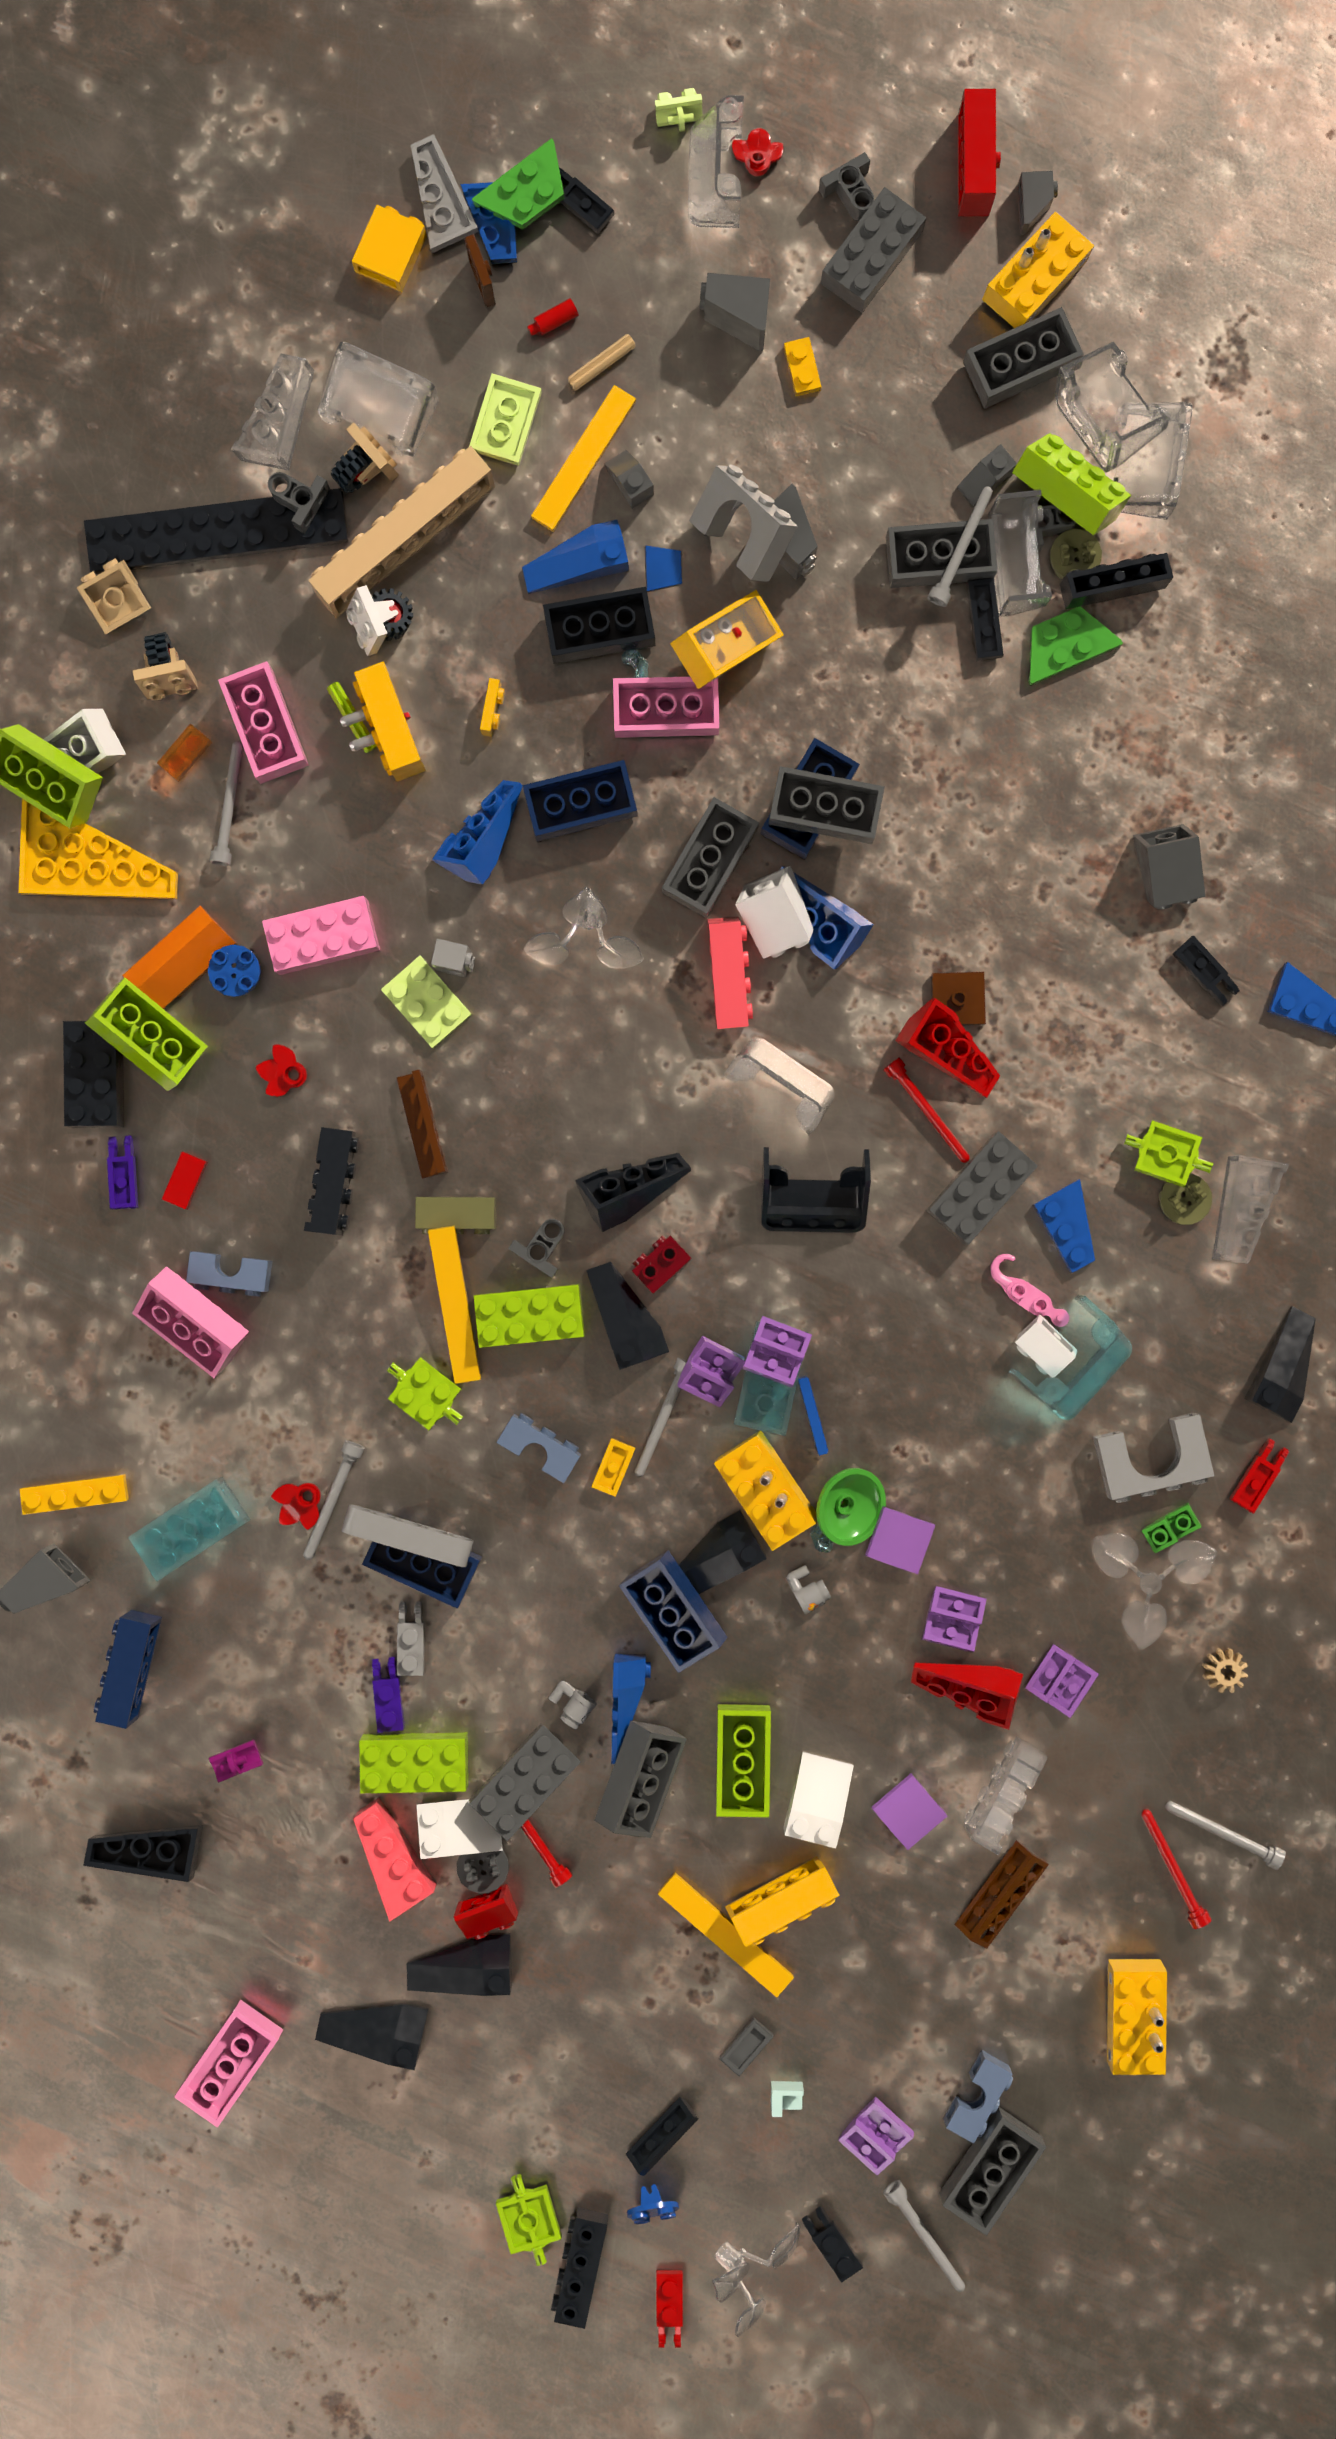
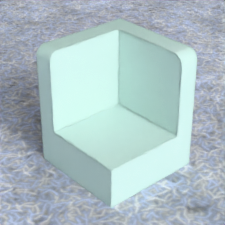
[771,2081,804,2117]

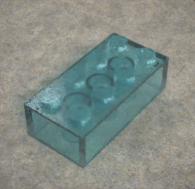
[733,1321,808,1436]
[128,1477,251,1581]

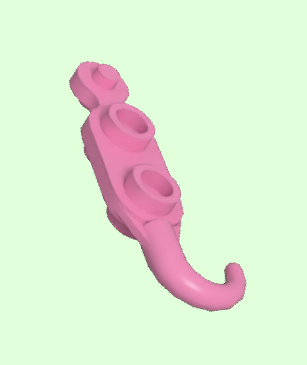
[990,1254,1069,1327]

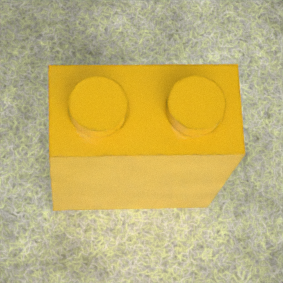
[352,205,427,292]

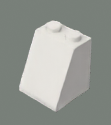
[735,866,814,959]

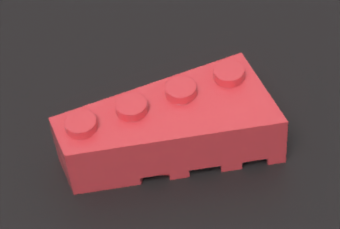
[707,916,753,1029]
[353,1797,437,1922]

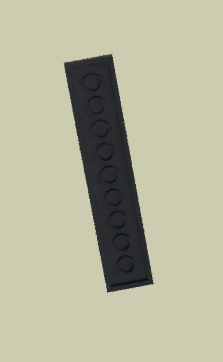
[84,488,349,574]

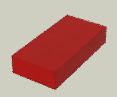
[162,1151,208,1210]

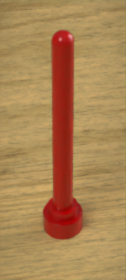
[883,1057,970,1163]
[1141,1809,1212,1929]
[521,1820,573,1888]

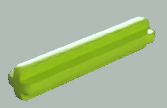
[327,682,377,753]

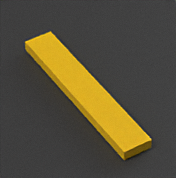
[531,385,636,532]
[428,1225,481,1384]
[658,1872,794,1997]

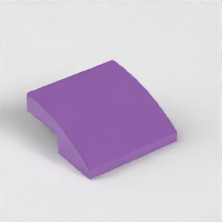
[742,1316,812,1388]
[677,1336,745,1407]
[865,1506,935,1574]
[922,1586,986,1652]
[1025,1644,1099,1718]
[871,1773,947,1850]
[838,2097,914,2175]

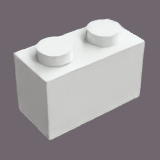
[1015,1314,1077,1378]

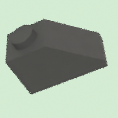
[1018,171,1058,235]
[957,444,1017,507]
[604,450,654,509]

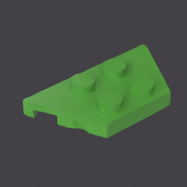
[472,138,564,229]
[1028,607,1123,686]

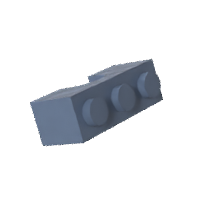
[186,1251,272,1297]
[496,1413,581,1483]
[943,2050,1013,2144]

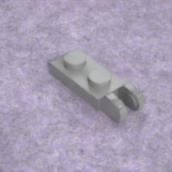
[397,1602,425,1676]

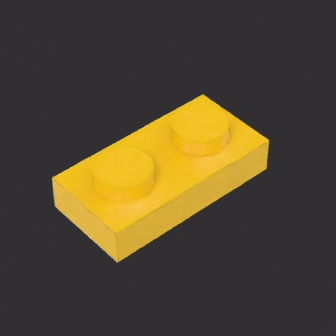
[784,337,821,397]
[480,678,505,737]
[591,1438,635,1497]

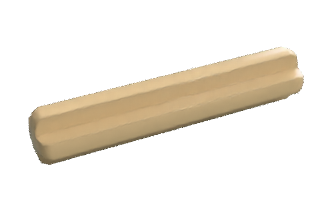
[568,334,635,390]

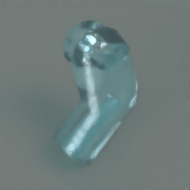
[622,649,648,678]
[810,1522,833,1553]

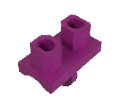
[208,1739,263,1783]

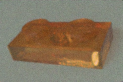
[157,724,212,782]

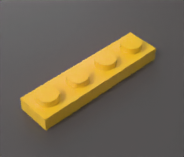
[19,1474,129,1515]

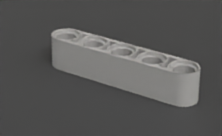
[341,1505,474,1567]

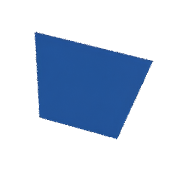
[645,545,682,591]

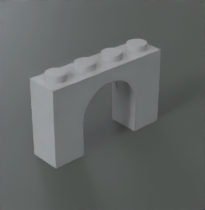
[689,464,798,582]
[1093,1413,1214,1503]

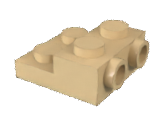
[76,558,151,634]

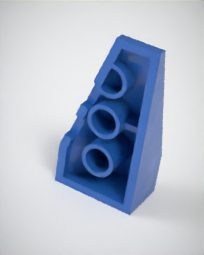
[522,520,629,594]
[432,780,523,884]
[780,866,874,969]
[611,1654,651,1764]

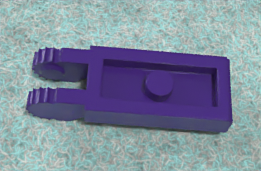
[107,1135,138,1210]
[372,1657,405,1733]

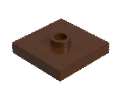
[464,234,496,307]
[931,972,986,1025]

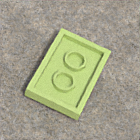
[469,373,542,466]
[381,956,472,1049]

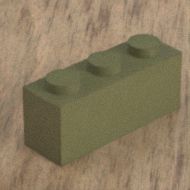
[415,1197,496,1234]

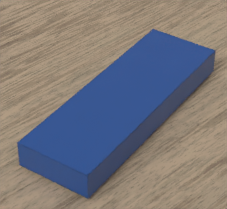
[797,1376,829,1456]

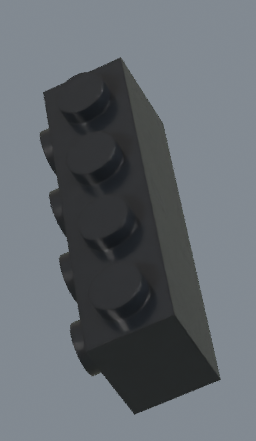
[1060,553,1174,610]
[551,2208,608,2329]

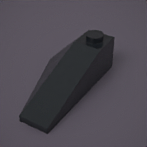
[575,1153,691,1232]
[586,1262,669,1370]
[1244,1306,1316,1423]
[679,1510,767,1594]
[406,1933,512,1996]
[315,2003,429,2071]

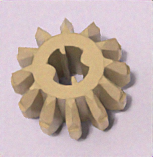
[1202,1648,1248,1693]

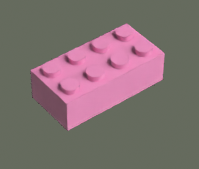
[218,661,309,784]
[613,677,719,738]
[262,896,380,975]
[132,1267,249,1378]
[174,2000,283,2128]

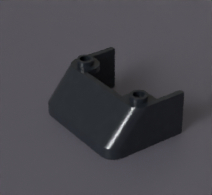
[761,1147,871,1233]

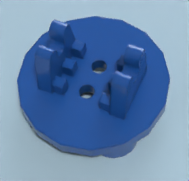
[208,945,261,997]
[627,2184,679,2224]

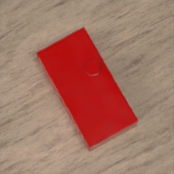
[958,89,1001,216]

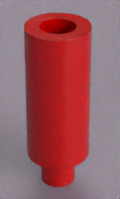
[527,298,579,336]

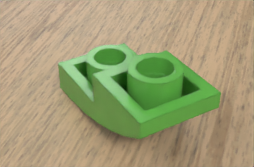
[1142,1503,1201,1553]

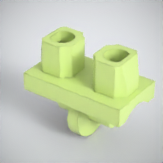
[655,88,703,132]

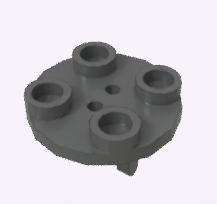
[457,1850,509,1894]

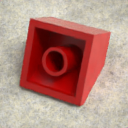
[454,1884,518,1939]

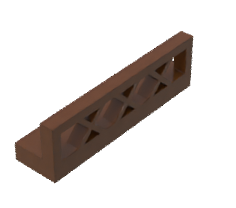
[396,1069,448,1179]
[954,1840,1049,1949]

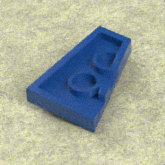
[460,182,517,264]
[1268,962,1336,1036]
[1033,1179,1095,1273]

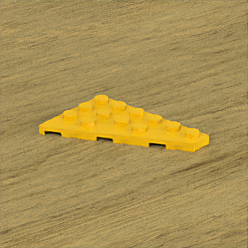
[19,799,178,899]

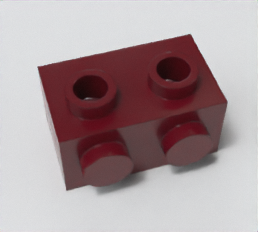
[632,1235,692,1294]

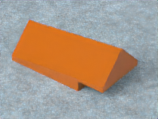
[122,906,237,1009]

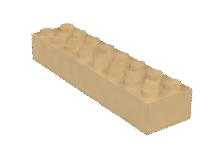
[308,446,495,619]

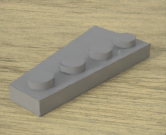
[411,134,478,253]

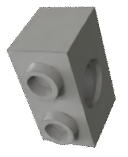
[431,939,475,977]

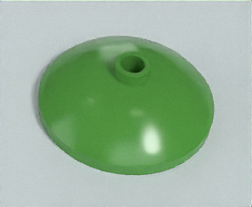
[816,1468,886,1546]

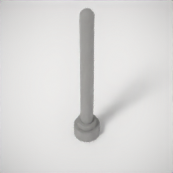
[927,486,993,607]
[209,741,243,866]
[634,1358,687,1477]
[303,1440,365,1560]
[1165,1801,1286,1870]
[883,2180,965,2292]

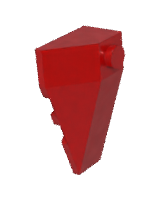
[895,998,1000,1098]
[911,1663,1023,1730]

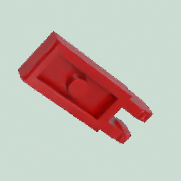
[1229,1438,1289,1514]
[656,2270,683,2348]

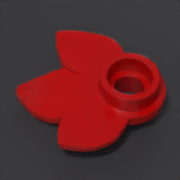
[732,128,784,176]
[255,1044,307,1097]
[271,1483,321,1530]

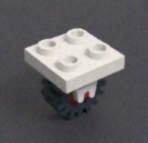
[346,585,413,656]

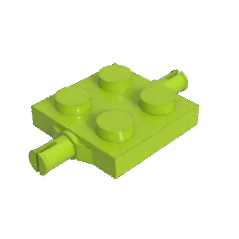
[1124,1120,1213,1188]
[387,1357,463,1430]
[496,2174,562,2266]

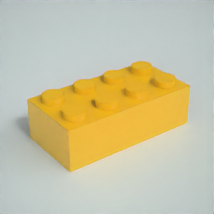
[725,1856,840,1947]

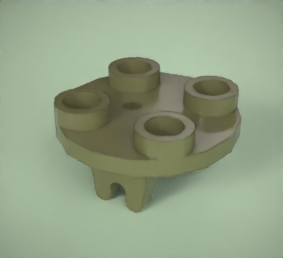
[1050,529,1102,579]
[1159,1173,1212,1225]

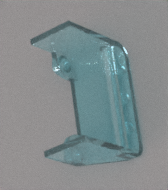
[1008,1295,1132,1420]

